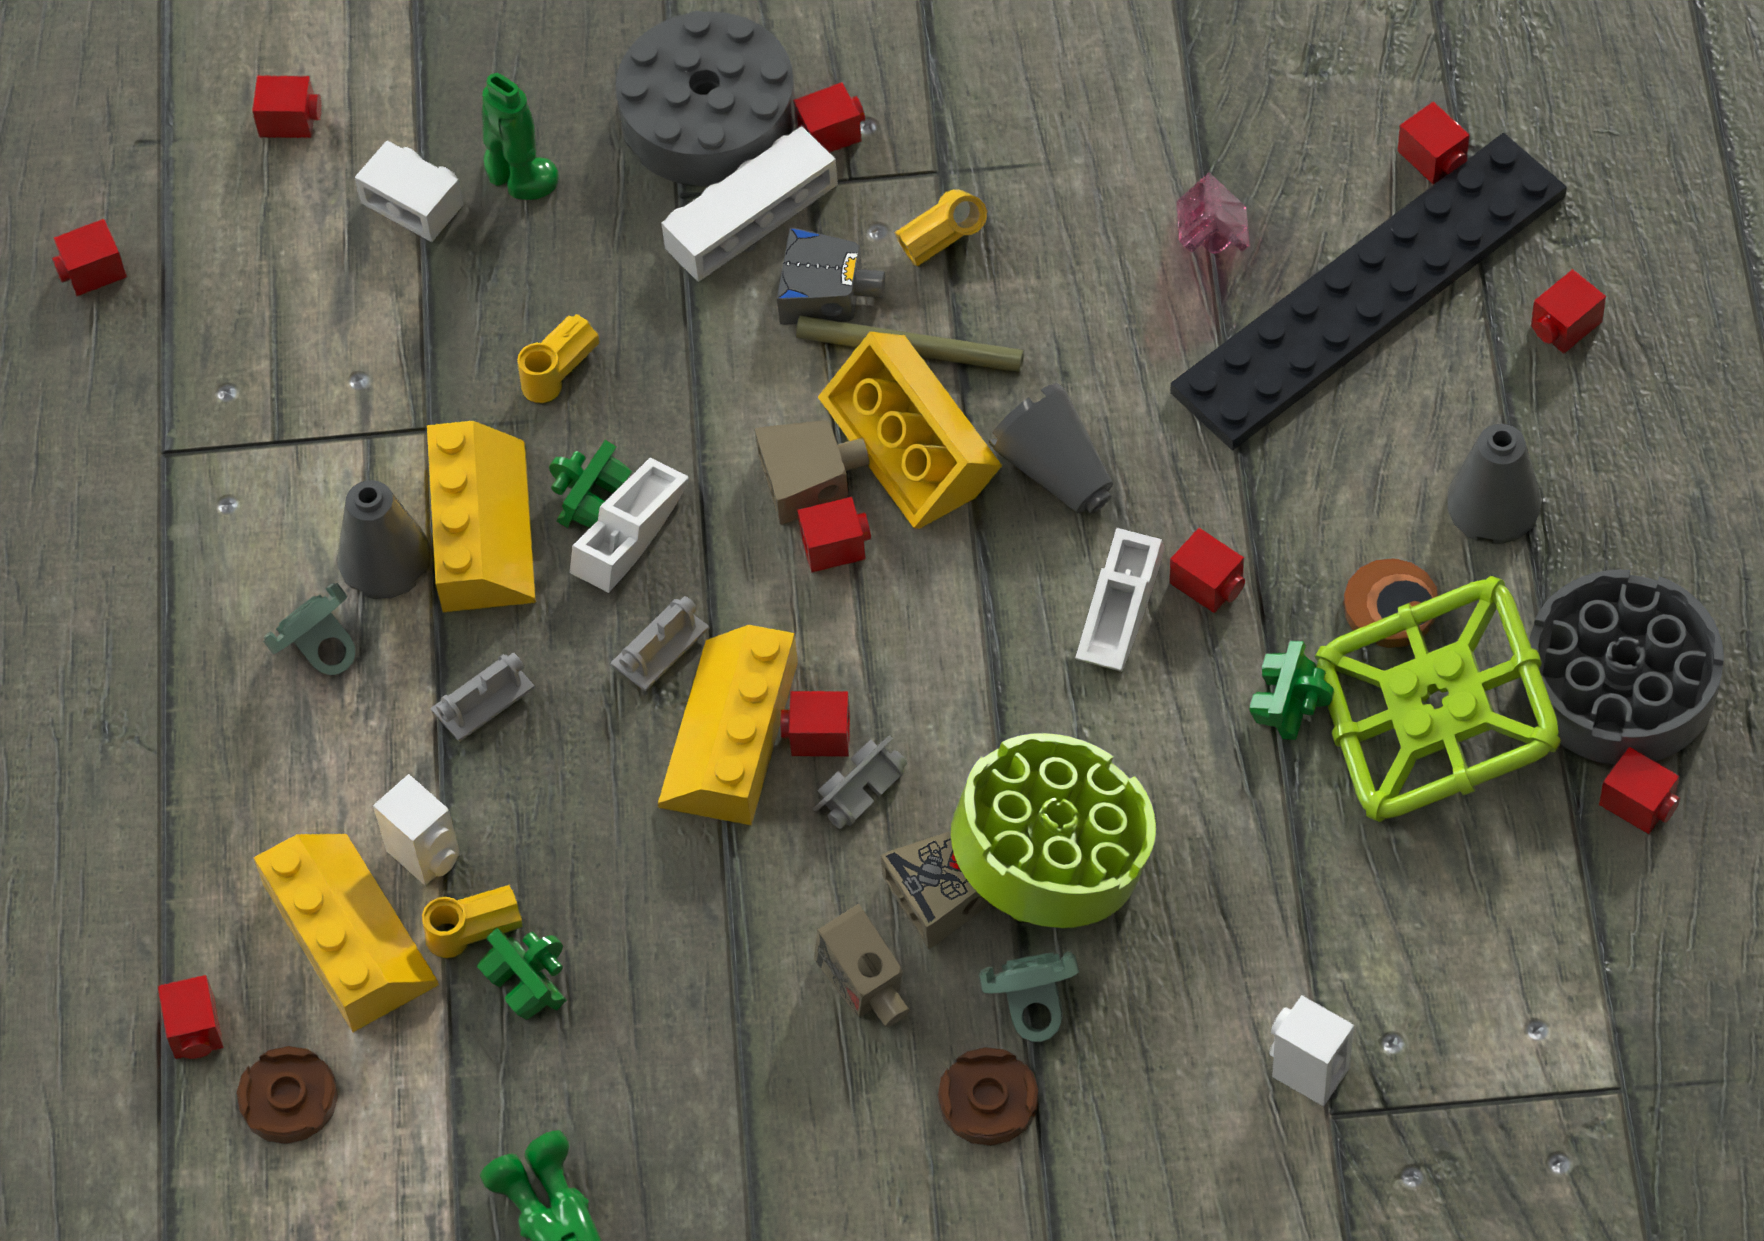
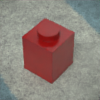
[252,75,322,138]
[793,82,865,153]
[1398,101,1470,185]
[52,219,127,296]
[1531,269,1606,353]
[797,497,871,573]
[1169,528,1245,613]
[780,691,851,757]
[1599,747,1680,834]
[158,975,224,1059]

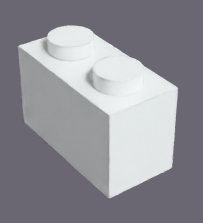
[355,141,464,242]
[373,774,461,886]
[1270,995,1354,1106]

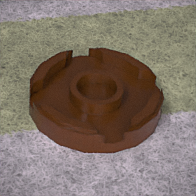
[237,1046,338,1144]
[938,1047,1038,1146]

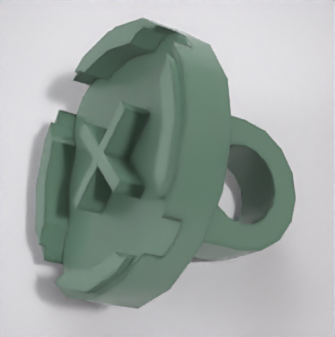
[263,583,355,675]
[979,952,1079,1042]

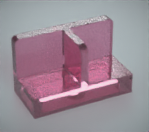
[1176,173,1250,254]

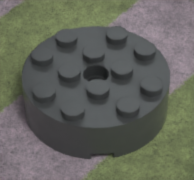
[616,11,796,186]
[1525,569,1724,765]

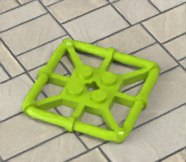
[1315,576,1561,822]

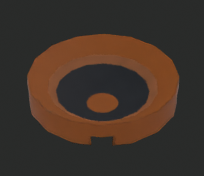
[1343,558,1438,648]

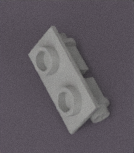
[611,596,709,691]
[431,653,535,742]
[812,735,907,829]

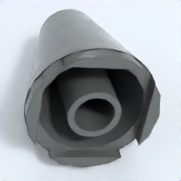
[989,383,1113,514]
[1447,424,1542,544]
[337,480,430,599]

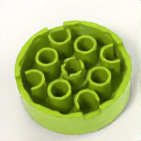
[951,733,1156,928]

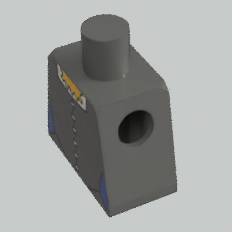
[777,228,885,325]

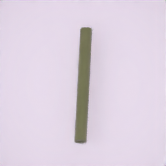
[796,316,1024,373]

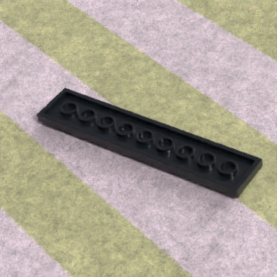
[1170,132,1567,451]

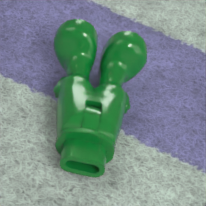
[482,73,559,200]
[480,1130,601,1241]

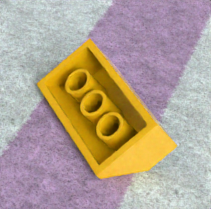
[818,331,1003,529]
[427,421,536,612]
[658,625,798,826]
[254,834,439,1033]

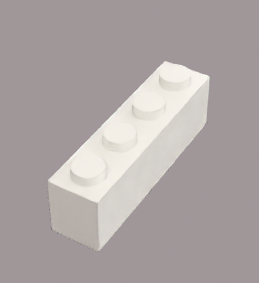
[661,126,838,282]

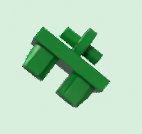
[549,440,632,528]
[1249,641,1335,740]
[477,928,567,1020]

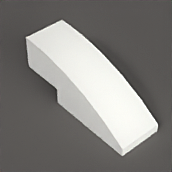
[570,458,689,593]
[1075,528,1165,672]

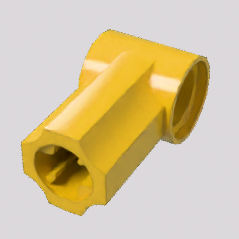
[894,190,987,266]
[517,314,599,403]
[422,885,523,958]

